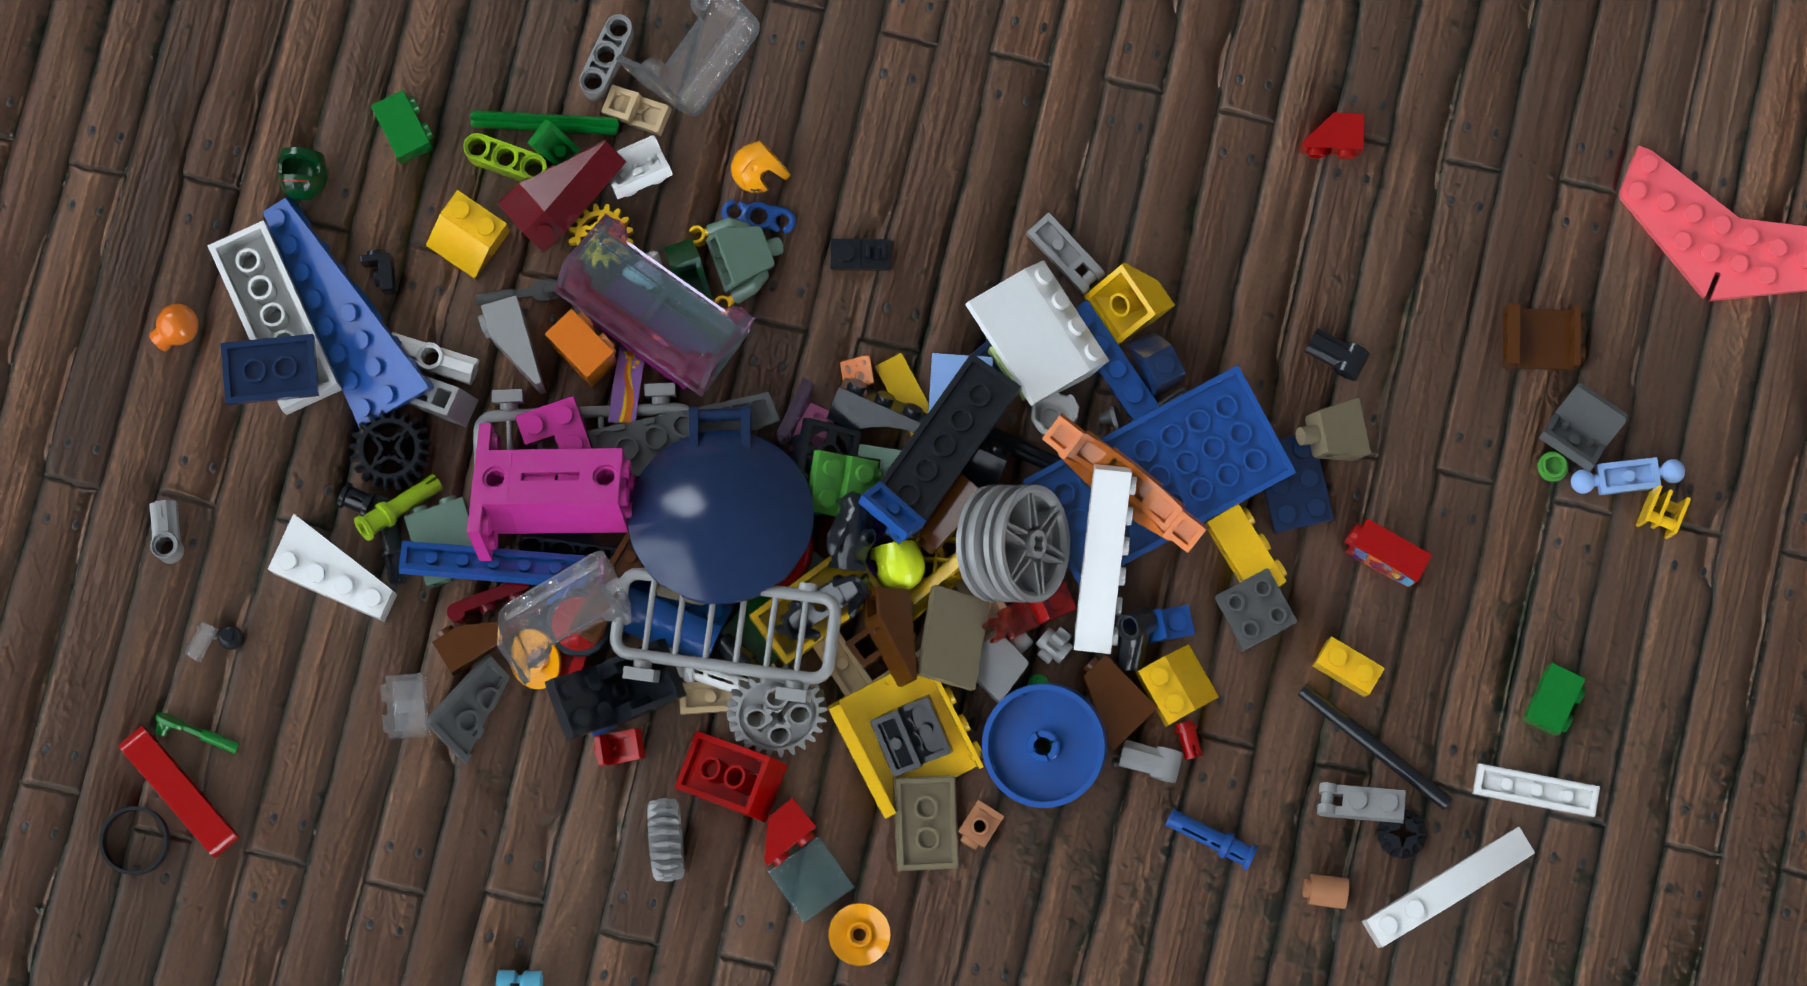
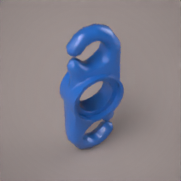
[721,200,796,234]

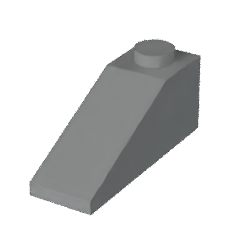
[408,376,479,427]

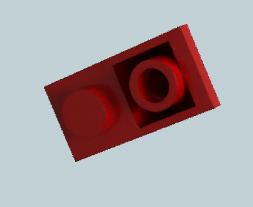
[1300,112,1364,160]
[764,798,816,867]

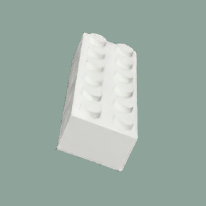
[207,220,342,415]

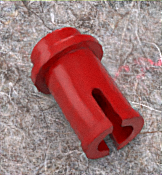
[1174,720,1203,760]

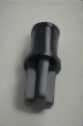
[379,524,407,586]

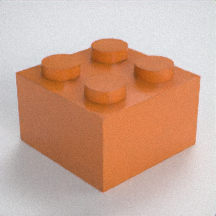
[545,309,617,388]

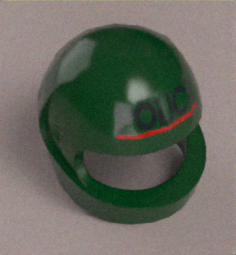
[277,147,327,201]

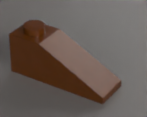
[432,619,533,676]

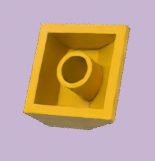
[426,190,510,280]
[1135,644,1219,727]

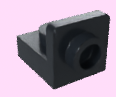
[359,249,397,295]

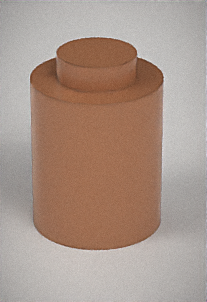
[1302,874,1349,909]

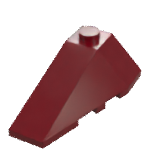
[497,140,626,253]

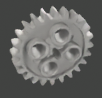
[727,664,828,758]

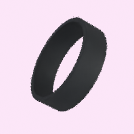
[99,806,171,875]

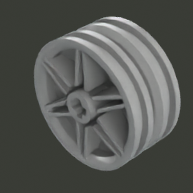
[956,485,1070,603]

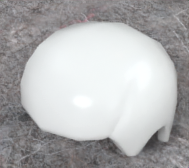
[1031,393,1079,435]

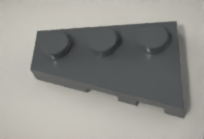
[424,654,510,764]

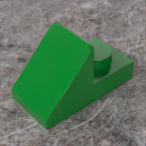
[527,119,582,166]

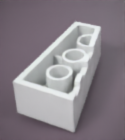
[268,514,397,622]

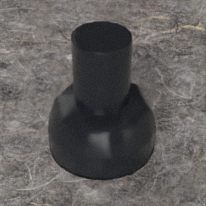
[218,625,244,650]

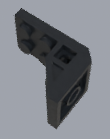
[544,638,687,740]

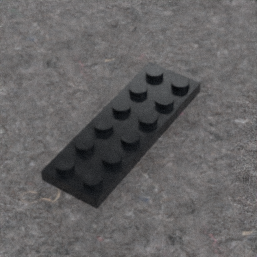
[880,353,1022,538]

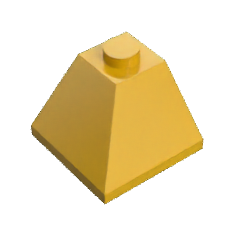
[1084,263,1175,345]

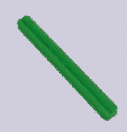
[470,110,619,135]

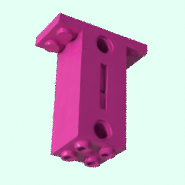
[467,423,637,561]

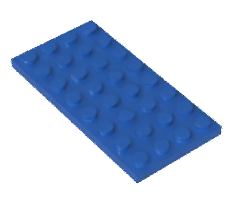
[1022,365,1296,587]

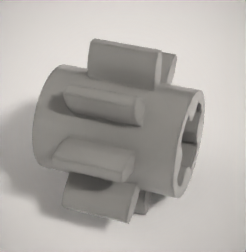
[1036,626,1074,664]

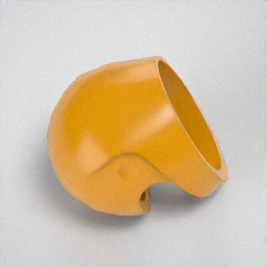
[731,140,791,193]

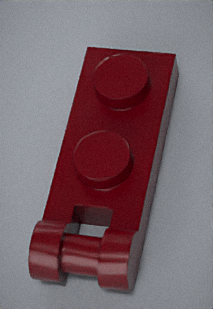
[447,583,531,624]

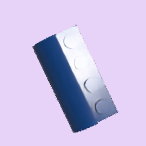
[623,580,733,658]

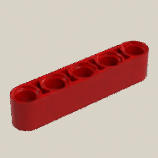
[118,725,240,859]

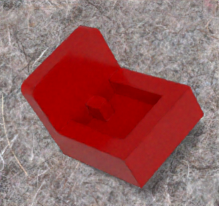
[594,728,646,766]

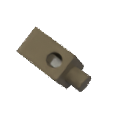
[1296,398,1371,461]

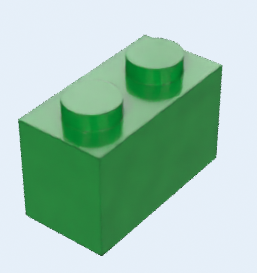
[371,90,434,165]
[1521,663,1586,736]

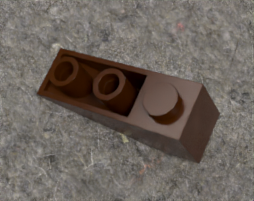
[863,587,918,687]

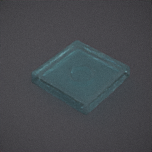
[769,837,854,923]

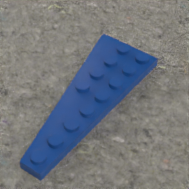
[263,198,434,428]

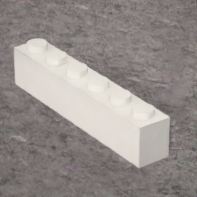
[1073,464,1137,654]

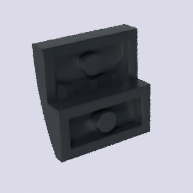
[870,694,953,777]

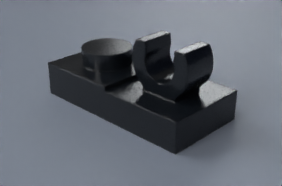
[830,238,891,271]

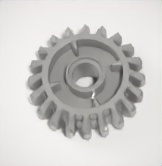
[647,798,685,882]

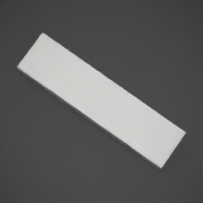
[1472,763,1600,817]

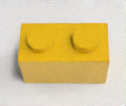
[1312,636,1385,698]

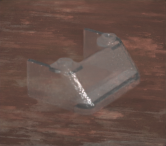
[616,0,760,116]
[497,551,631,685]

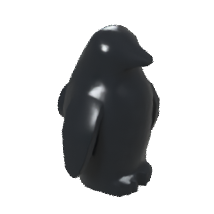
[827,491,876,572]

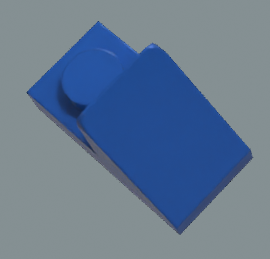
[1148,604,1195,645]

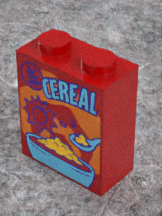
[1344,519,1432,589]

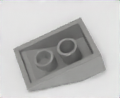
[478,295,547,394]

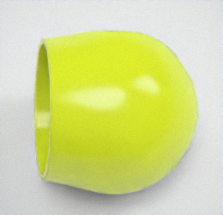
[870,540,925,590]

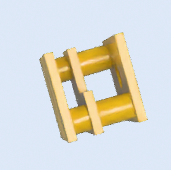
[1635,485,1691,539]

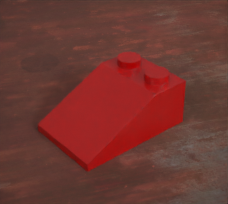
[674,731,788,823]

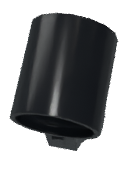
[1305,328,1370,381]
[1116,607,1157,672]

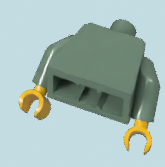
[689,218,783,314]

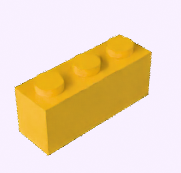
[1205,504,1287,587]

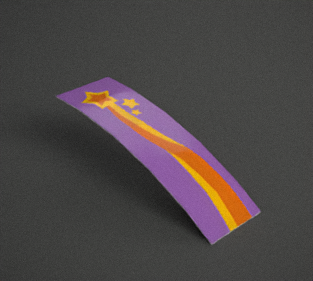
[608,345,645,423]

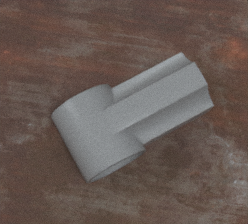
[150,500,184,564]
[1118,740,1184,783]

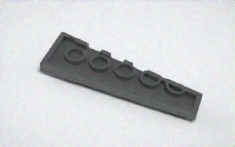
[587,392,780,478]

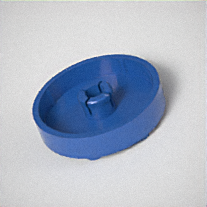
[982,683,1108,808]

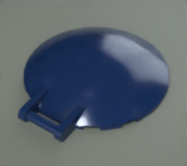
[628,405,814,605]

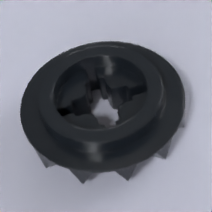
[1377,809,1427,858]

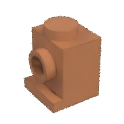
[958,800,1004,850]

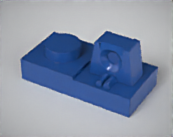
[858,481,926,544]

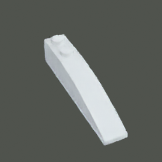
[1362,827,1535,948]

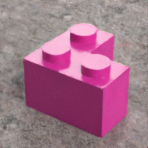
[515,396,593,449]

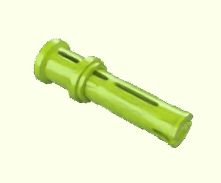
[354,474,443,541]

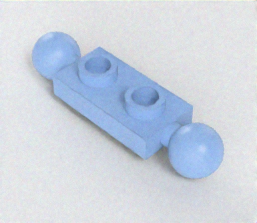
[1571,457,1685,496]

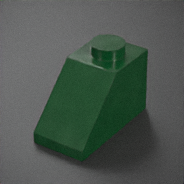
[664,238,714,314]

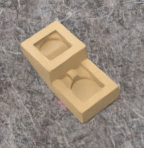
[601,85,672,136]

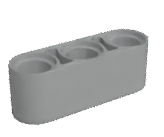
[579,14,634,101]

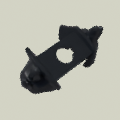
[774,572,870,642]

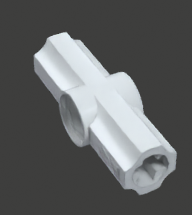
[392,332,480,385]

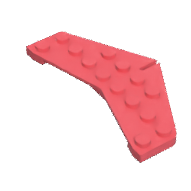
[1619,145,1807,302]

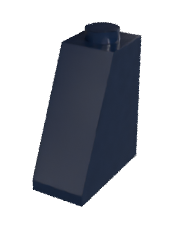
[1126,331,1186,397]

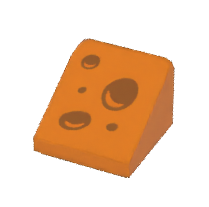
[840,355,874,388]

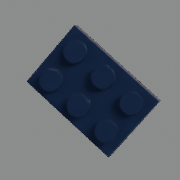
[221,334,319,405]
[1263,435,1334,534]

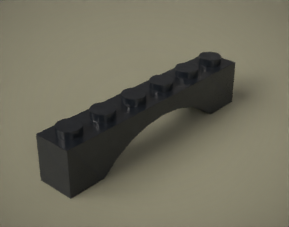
[826,378,1012,487]

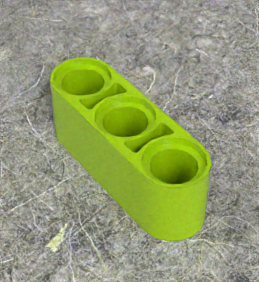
[463,133,548,181]

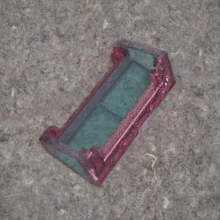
[554,214,754,397]

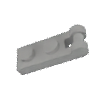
[1026,212,1106,295]
[1317,782,1406,823]

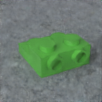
[808,450,882,517]

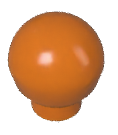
[149,304,199,352]

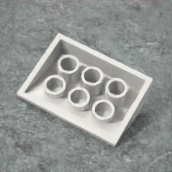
[965,260,1109,406]

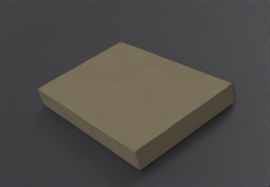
[917,585,990,691]
[893,776,959,871]

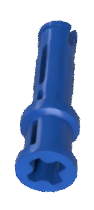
[1165,808,1259,871]

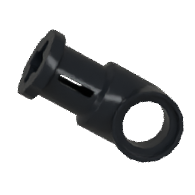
[337,482,400,524]

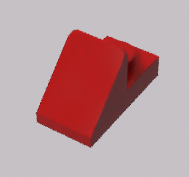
[1008,581,1077,632]

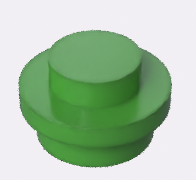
[1537,451,1568,482]

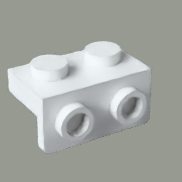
[609,135,673,199]

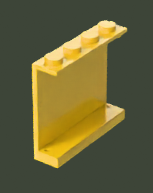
[827,658,984,819]

